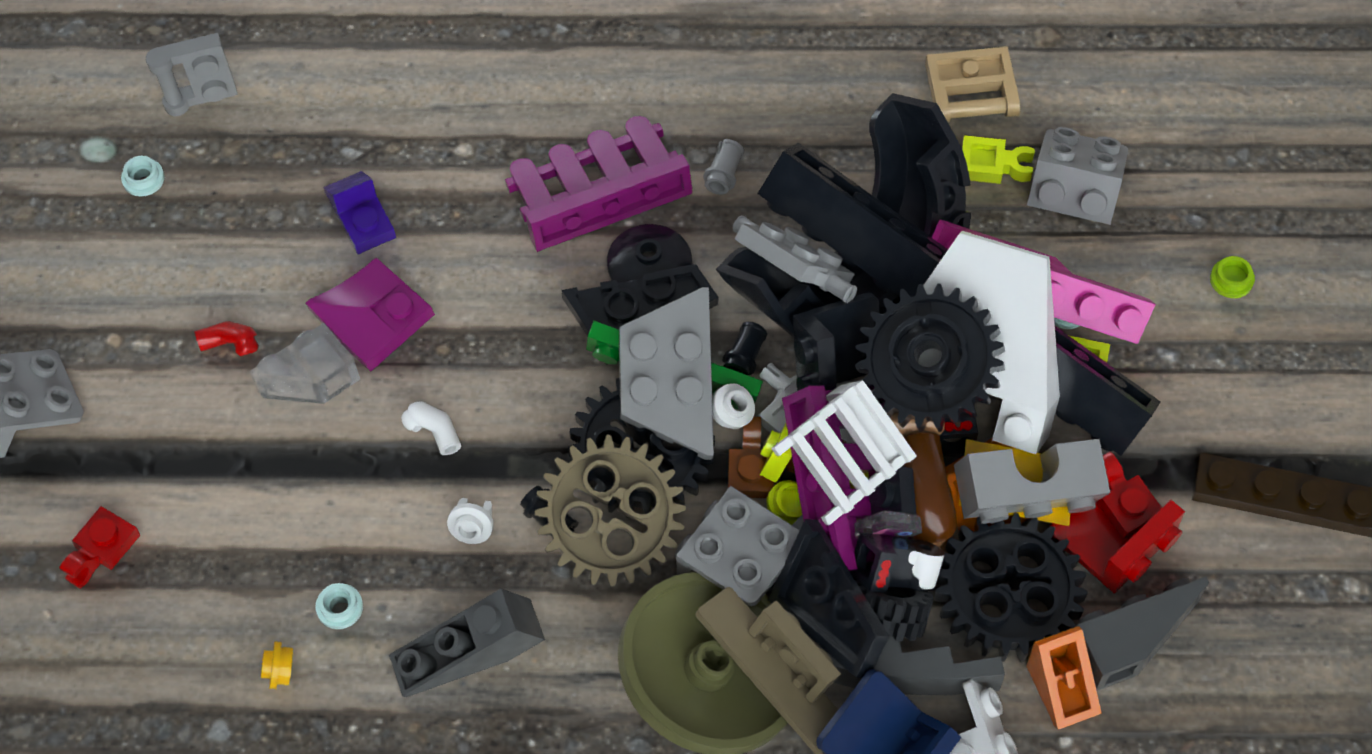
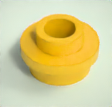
[260,641,293,689]

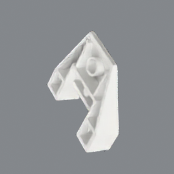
[870,231,1060,455]

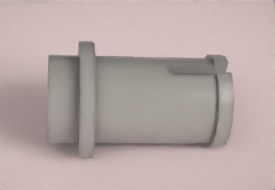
[703,139,744,195]

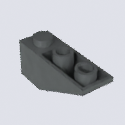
[1076,577,1209,691]
[389,589,545,697]

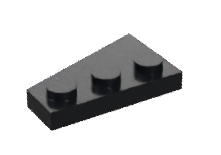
[562,264,719,365]
[768,519,889,678]

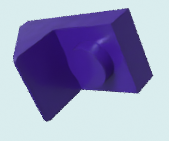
[323,171,396,255]

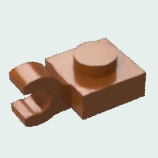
[728,417,774,498]

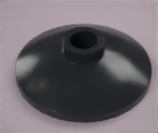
[607,224,692,283]

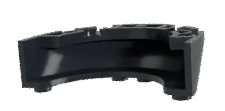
[716,93,971,337]

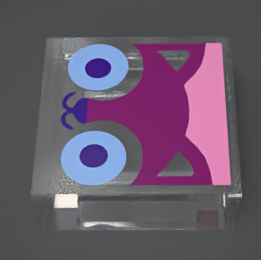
[855,511,922,539]

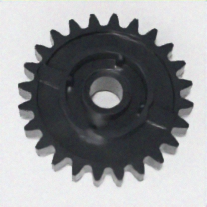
[855,283,1005,432]

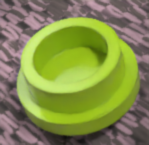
[1210,256,1255,298]

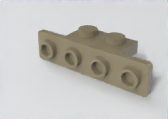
[695,587,841,754]

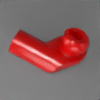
[194,321,259,356]

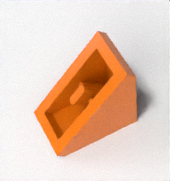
[1026,626,1102,730]

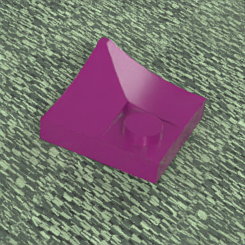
[306,258,435,372]

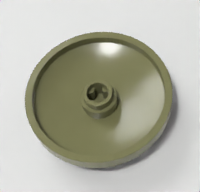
[618,572,788,754]

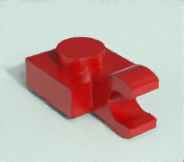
[1097,451,1162,540]
[59,506,140,589]

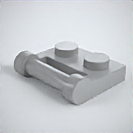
[146,33,238,116]

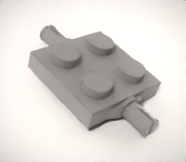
[733,215,857,303]

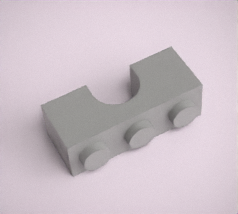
[954,439,1110,524]

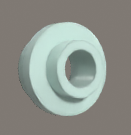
[121,156,164,196]
[316,583,363,629]

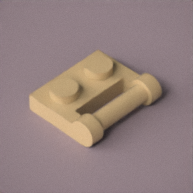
[925,46,1020,123]

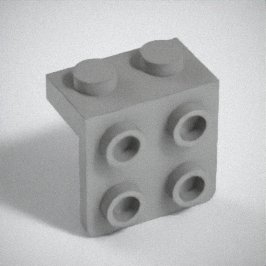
[1027,127,1128,225]
[0,349,84,458]
[675,486,800,606]

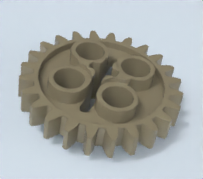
[535,435,686,587]

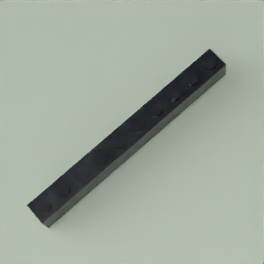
[757,143,1161,456]

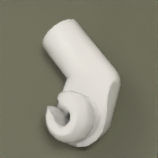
[401,401,461,455]

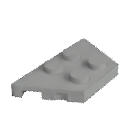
[619,287,714,460]

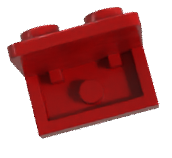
[1050,500,1185,594]

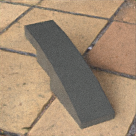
[819,636,1005,695]

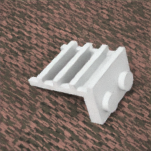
[771,380,917,525]

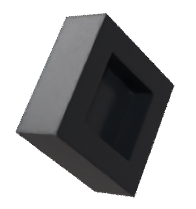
[869,467,916,524]

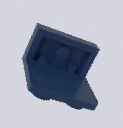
[816,669,962,754]

